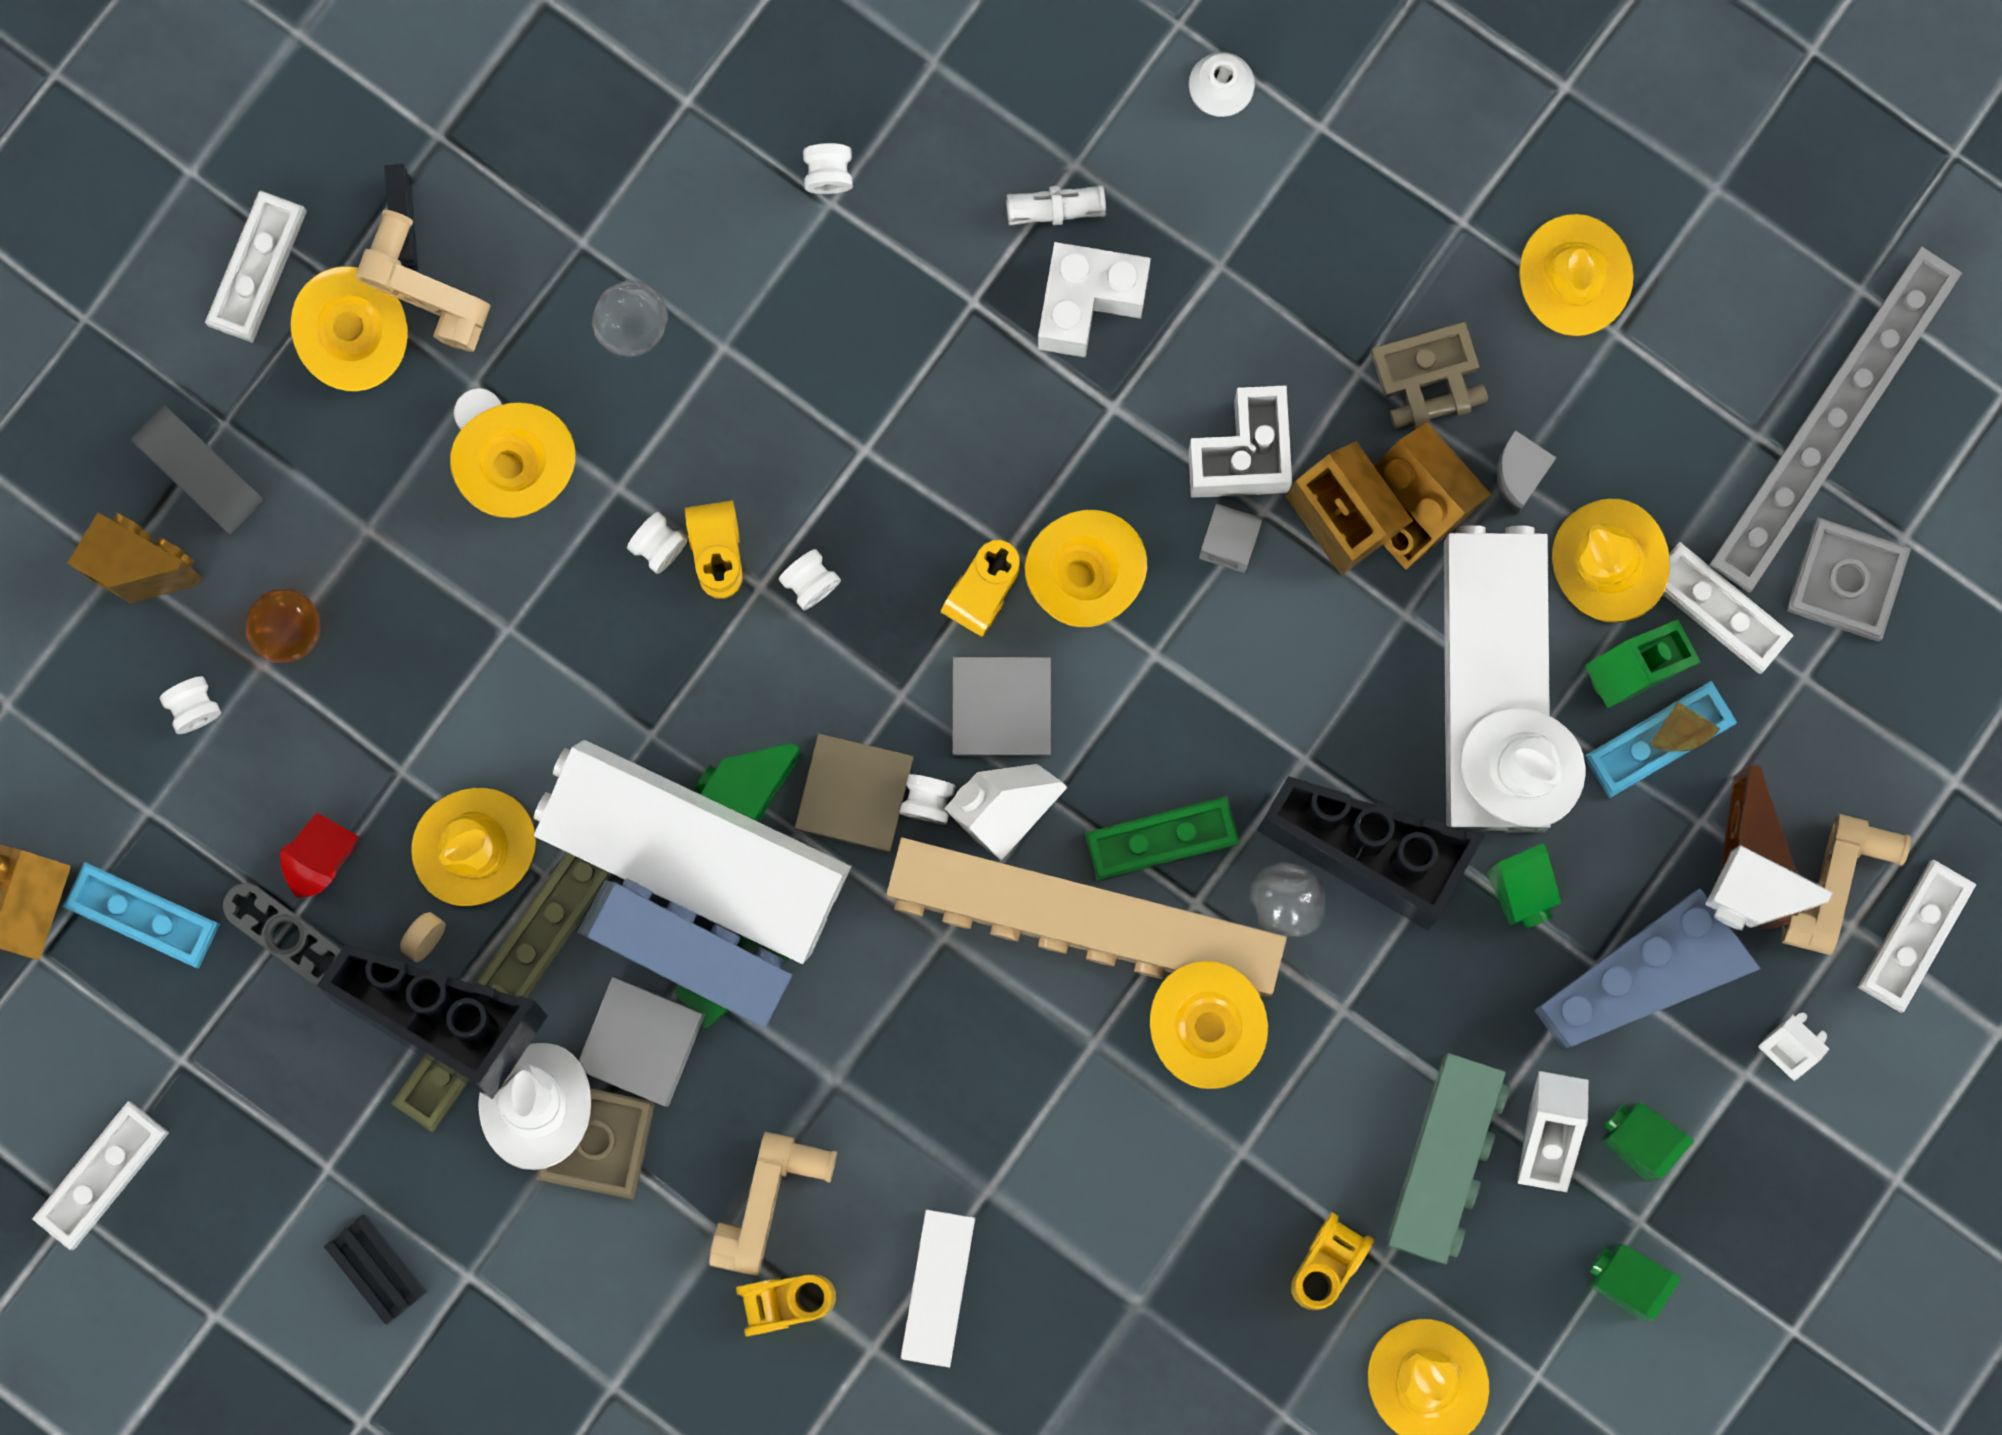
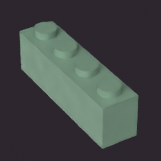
[1384,1053,1510,1264]

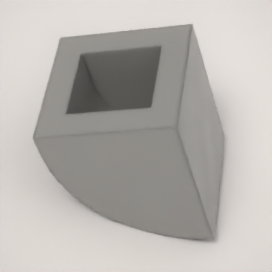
[1496,431,1556,514]
[1199,503,1263,573]

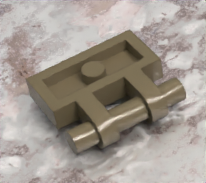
[1371,322,1488,429]

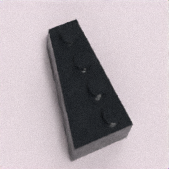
[1256,776,1485,930]
[317,944,548,1100]

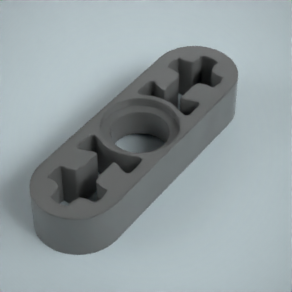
[223,883,341,986]

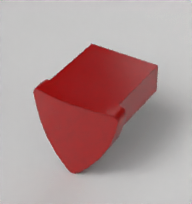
[280,812,359,898]

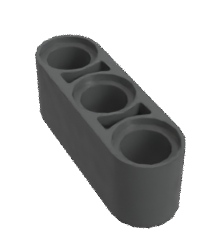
[130,404,265,535]

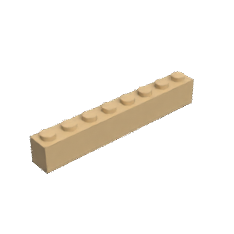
[886,837,1287,998]

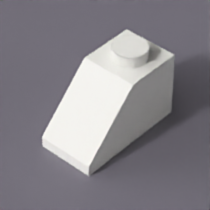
[944,764,1067,860]
[1705,846,1833,930]
[1518,1071,1588,1192]

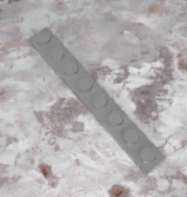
[1709,247,1962,593]

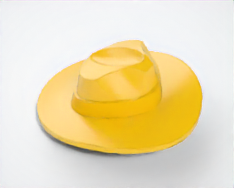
[1519,214,1633,336]
[291,266,408,391]
[450,403,576,518]
[1552,499,1670,623]
[1024,510,1147,627]
[411,788,537,906]
[1150,961,1268,1089]
[1368,1319,1489,1435]

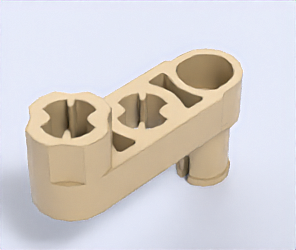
[355,210,490,352]
[1781,813,1911,955]
[709,1131,837,1277]

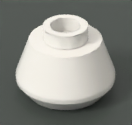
[1189,52,1255,117]

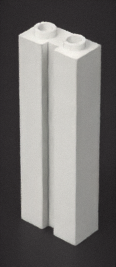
[1444,525,1551,833]
[534,740,851,964]

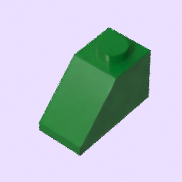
[1584,619,1701,708]
[695,743,802,822]
[1486,843,1561,929]
[1601,1102,1695,1181]
[1589,1244,1682,1321]

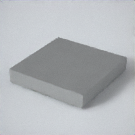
[1786,517,1911,642]
[953,657,1051,757]
[578,977,705,1107]

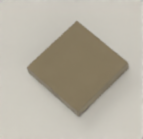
[795,733,914,853]
[536,1088,655,1200]

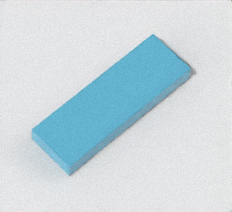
[1584,681,1737,799]
[63,862,220,969]

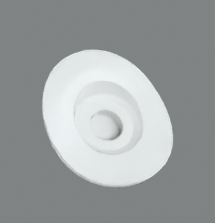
[1460,708,1585,827]
[478,1043,591,1170]

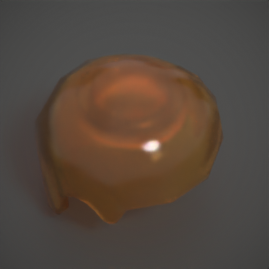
[245,589,320,663]

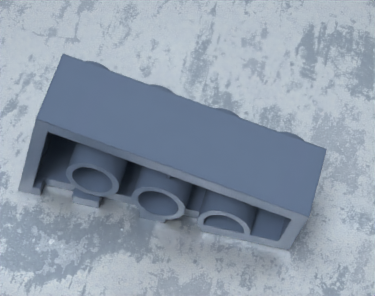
[577,878,792,1028]
[1534,889,1761,1050]

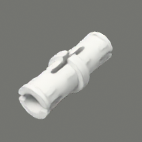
[1006,185,1106,226]

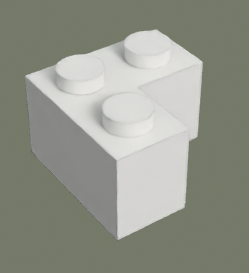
[1038,242,1151,357]
[1188,386,1292,498]

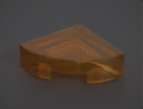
[1650,702,1720,752]

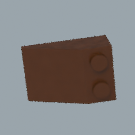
[1719,765,1799,931]

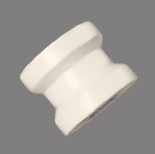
[803,143,853,194]
[627,512,688,574]
[779,549,841,610]
[159,676,221,734]
[899,774,956,825]

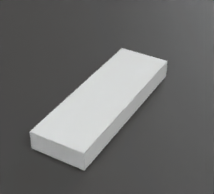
[205,190,307,343]
[1663,542,1794,674]
[1857,859,1977,1013]
[32,1101,169,1250]
[901,1210,975,1368]

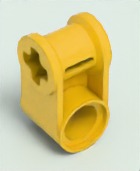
[685,500,743,599]
[940,540,1020,637]
[1291,1212,1375,1310]
[736,1274,836,1337]

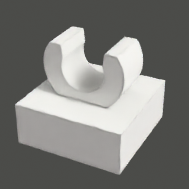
[1758,1012,1829,1081]

